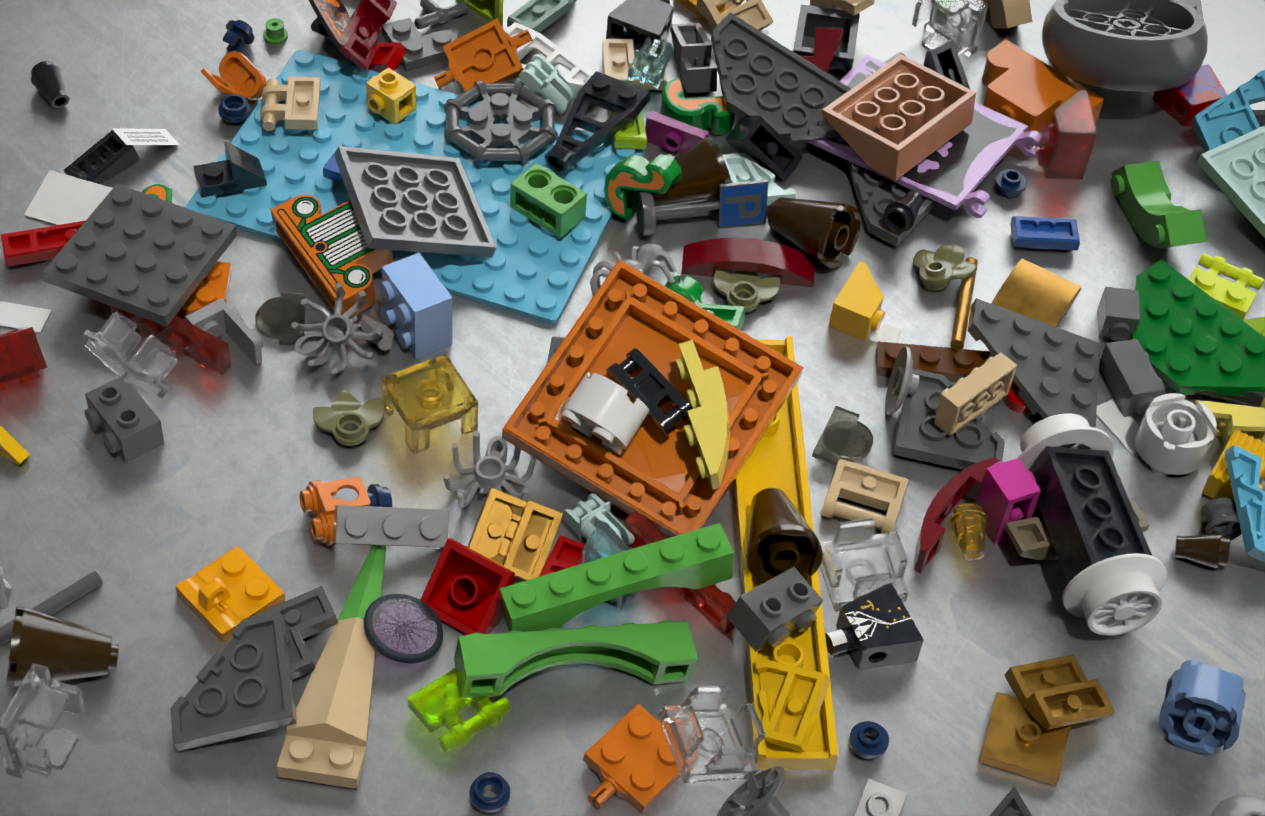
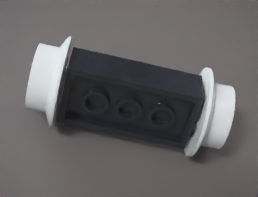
[1019,414,1167,636]

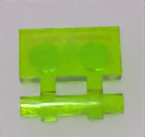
[407,668,512,752]

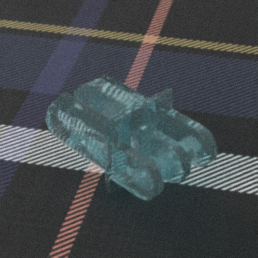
[628,37,674,88]

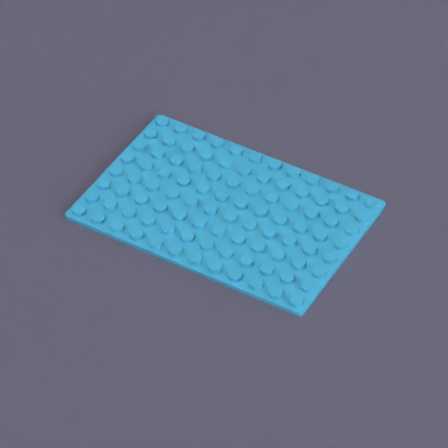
[186,50,643,325]

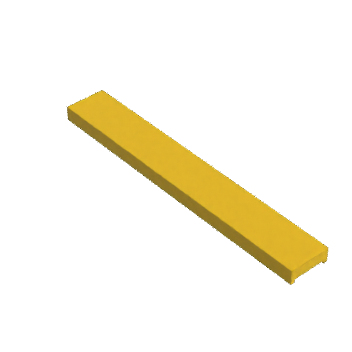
[732,336,838,770]

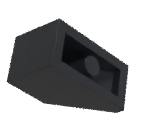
[725,115,803,182]

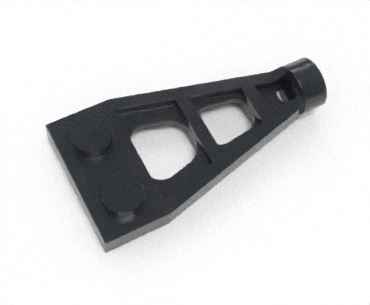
[545,71,650,173]

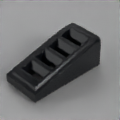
[64,130,140,184]

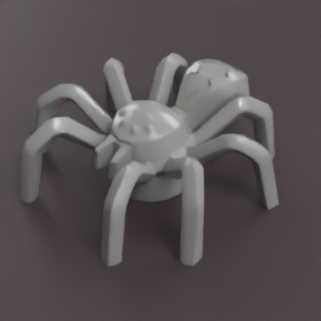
[590,243,676,296]
[291,282,383,374]
[443,431,536,508]

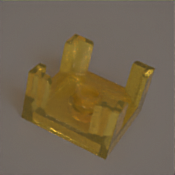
[382,354,478,455]

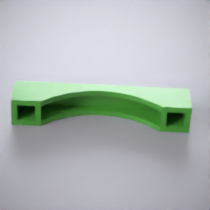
[500,523,734,632]
[454,620,698,698]

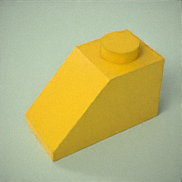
[828,261,885,341]

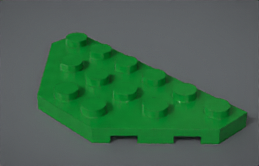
[1133,259,1265,396]

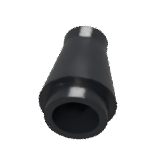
[31,61,69,109]
[884,191,923,232]

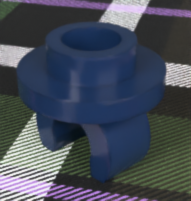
[222,20,255,52]

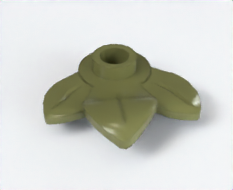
[913,244,977,290]
[713,270,780,312]
[313,390,385,446]

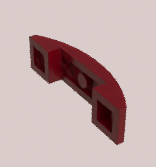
[339,0,397,72]
[681,238,815,288]
[914,457,1000,574]

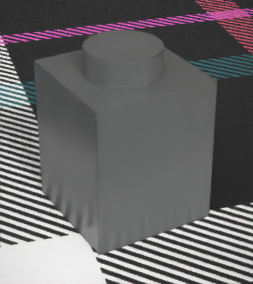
[1097,287,1140,341]

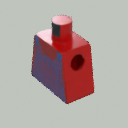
[1152,64,1227,128]

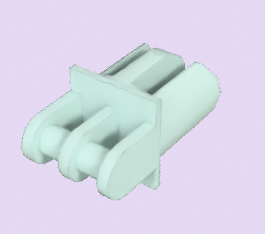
[519,54,578,115]
[562,493,635,558]

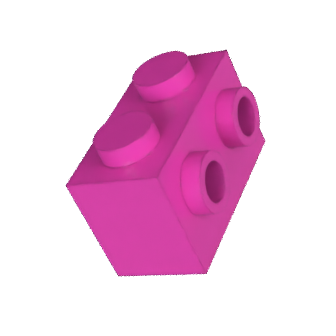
[973,458,1041,545]

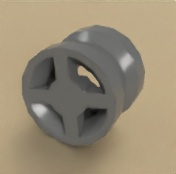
[1200,498,1242,541]

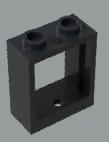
[793,4,860,81]

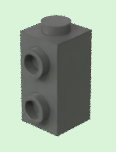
[1099,339,1165,417]

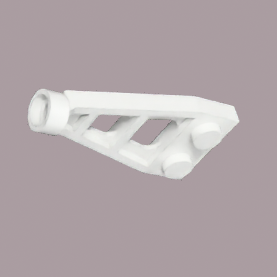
[505,22,594,93]

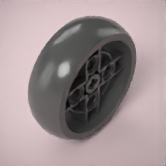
[1042,0,1208,92]

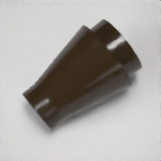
[1175,533,1230,569]

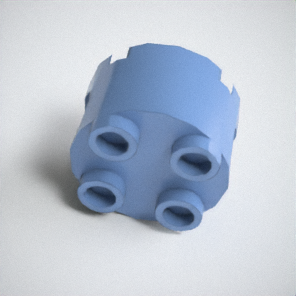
[1159,660,1246,754]

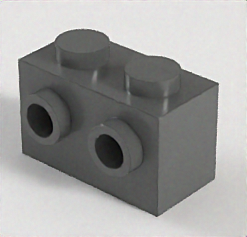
[84,375,164,463]
[727,567,823,652]

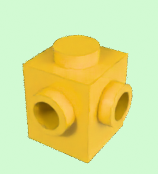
[366,68,417,124]

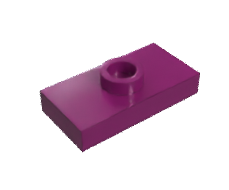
[645,111,709,154]

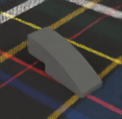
[670,23,717,93]

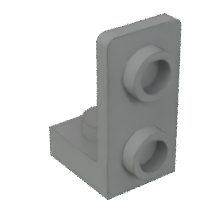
[185,298,264,365]

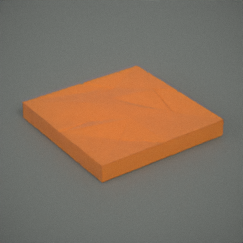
[502,260,804,538]

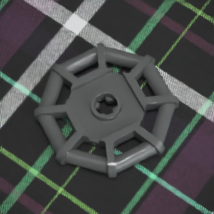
[444,80,558,164]

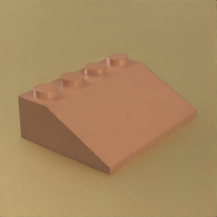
[822,54,976,181]

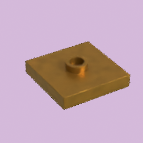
[979,692,1071,786]

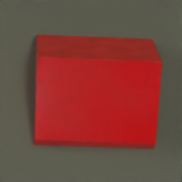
[420,538,515,635]

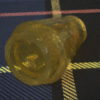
[950,503,987,561]

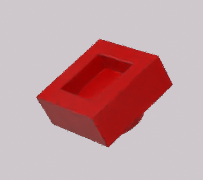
[368,42,406,73]

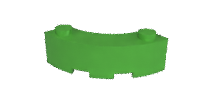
[1111,161,1207,248]

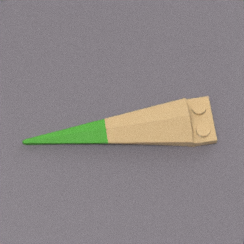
[276,545,386,789]

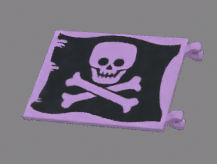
[804,55,1043,218]

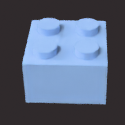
[379,253,452,359]

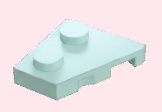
[723,153,796,205]

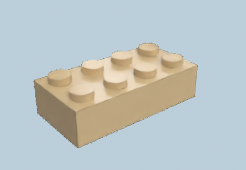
[934,352,1017,436]

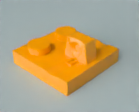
[175,546,286,643]

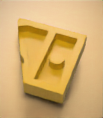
[756,657,831,752]

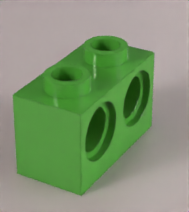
[510,163,587,238]

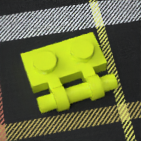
[1188,253,1264,320]

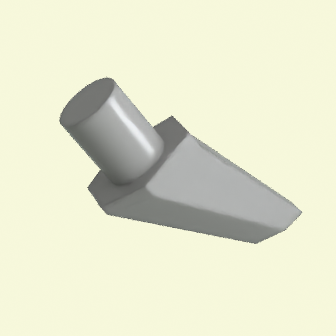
[356,315,394,350]

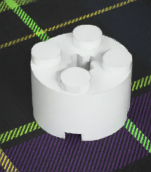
[562,372,649,455]
[1135,393,1217,477]

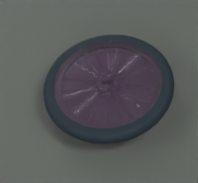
[364,594,443,664]

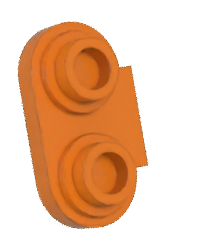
[200,51,266,101]
[299,477,371,546]

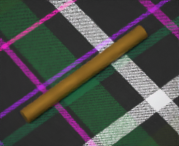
[950,257,978,350]

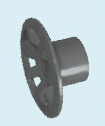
[717,766,790,816]

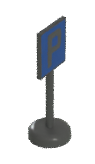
[636,180,768,236]

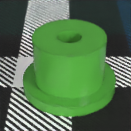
[263,18,288,44]

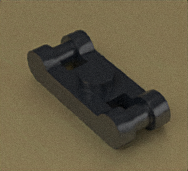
[606,348,693,436]

